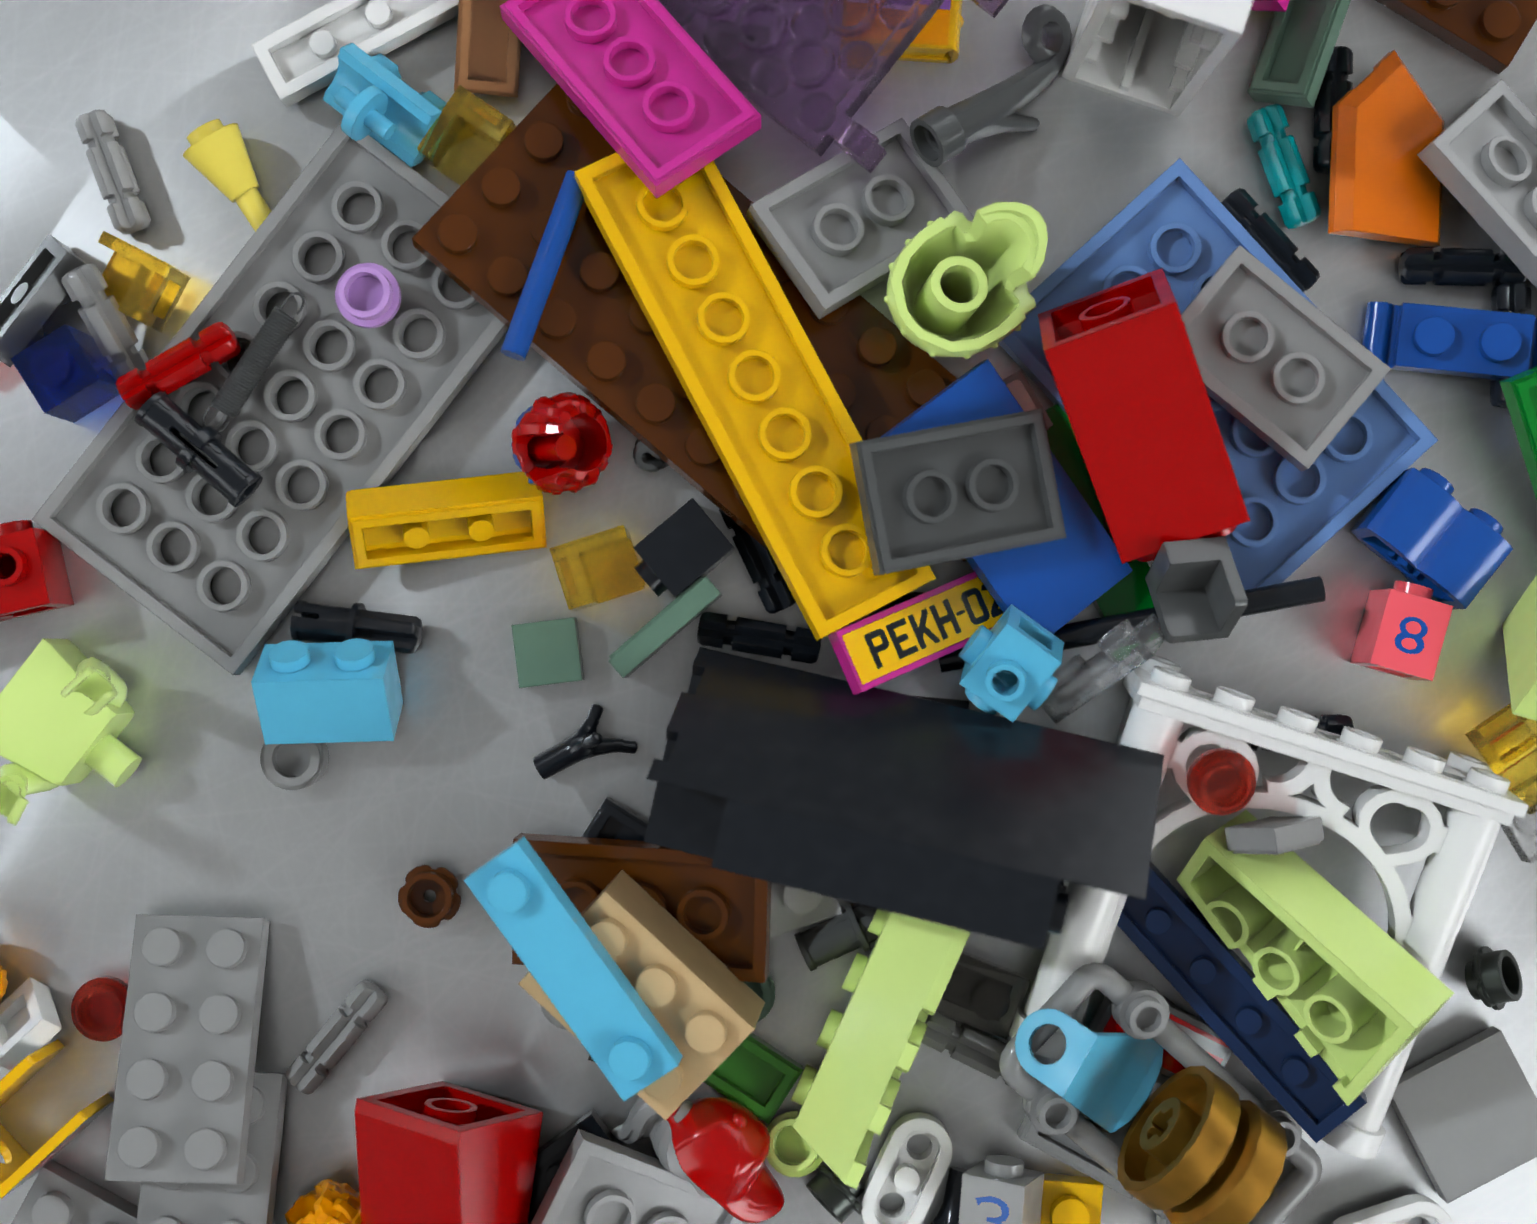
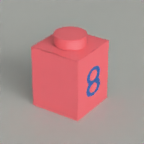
[1350,581,1453,681]

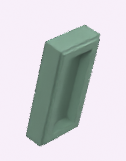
[1247,0,1351,108]
[609,576,722,678]

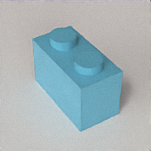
[251,638,403,745]

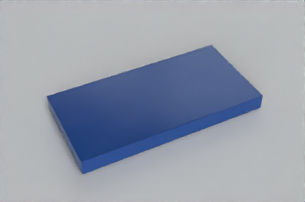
[881,359,1133,634]

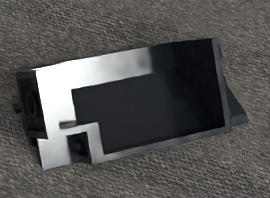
[644,647,1164,950]

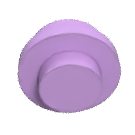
[335,263,401,329]

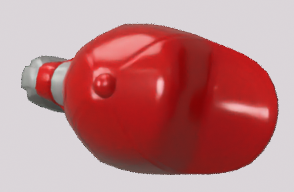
[611,1097,785,1223]

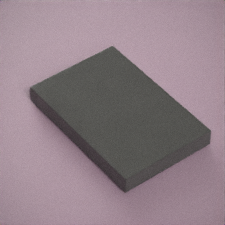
[849,408,1066,575]

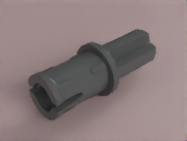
[794,903,878,971]

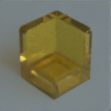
[417,85,516,186]
[98,231,190,333]
[549,525,646,611]
[1465,703,1537,815]

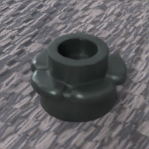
[1465,946,1523,1010]
[806,1164,864,1224]

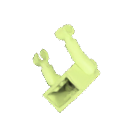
[0,638,142,825]

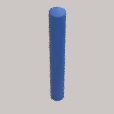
[500,170,584,361]

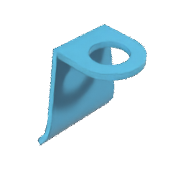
[1015,1009,1163,1133]

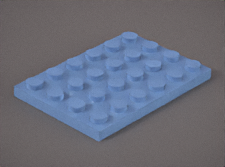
[999,158,1438,590]

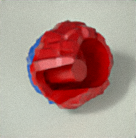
[511,392,613,495]

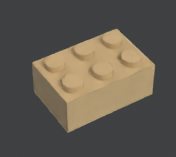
[519,870,765,1121]

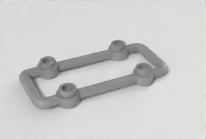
[999,963,1322,1224]

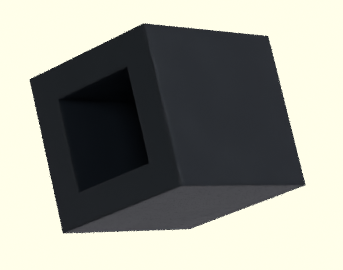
[633,498,735,598]

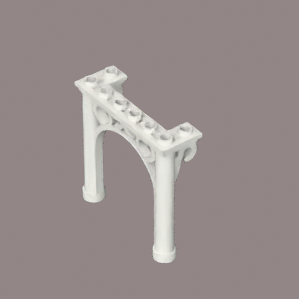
[1009,654,1529,1159]

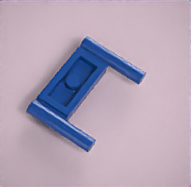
[1362,302,1537,380]

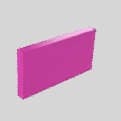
[500,0,761,199]

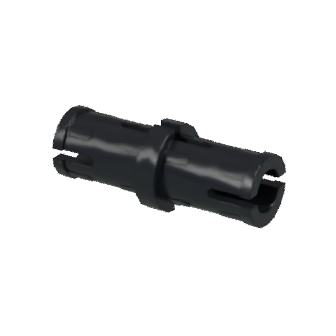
[134,391,263,507]

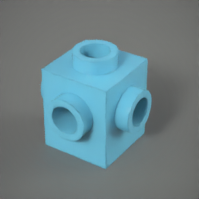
[959,604,1064,722]

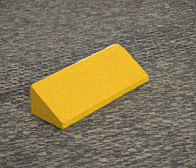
[346,472,547,569]

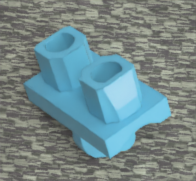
[323,43,448,168]

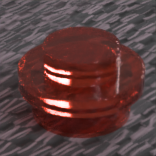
[1187,748,1256,815]
[71,976,128,1042]

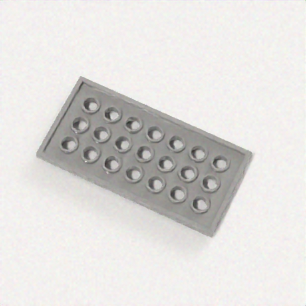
[32,121,508,675]

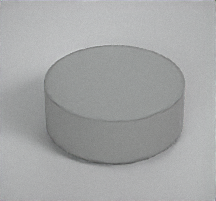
[260,743,329,790]

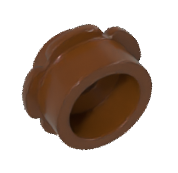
[398,865,461,928]

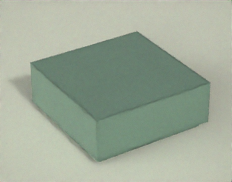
[511,617,584,688]

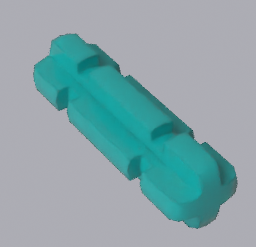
[1247,104,1321,229]

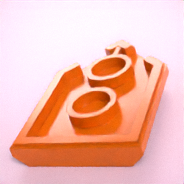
[1328,50,1445,248]

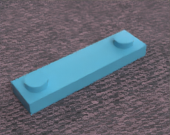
[464,836,683,1101]

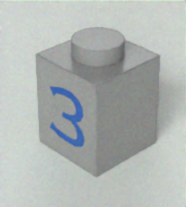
[958,1155,1044,1224]

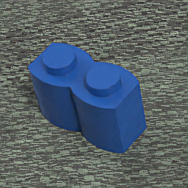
[1350,468,1513,610]

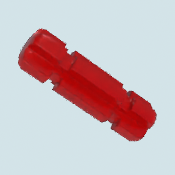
[116,322,241,410]

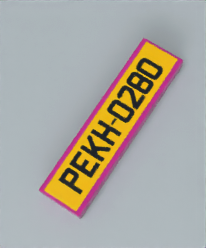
[828,572,1003,695]

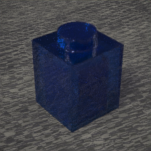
[10,324,119,423]

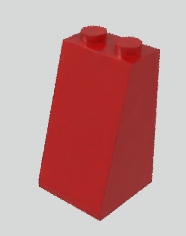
[1038,268,1251,564]
[355,1081,543,1224]

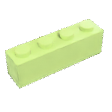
[1176,810,1454,1107]
[791,908,971,1189]

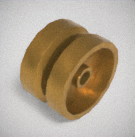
[1117,1066,1288,1224]

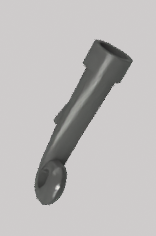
[910,4,1072,167]

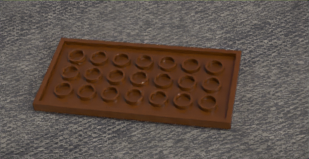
[412,84,957,551]

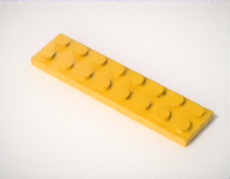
[574,152,936,641]

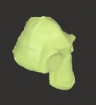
[884,202,1048,359]

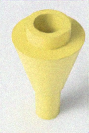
[183,119,271,232]

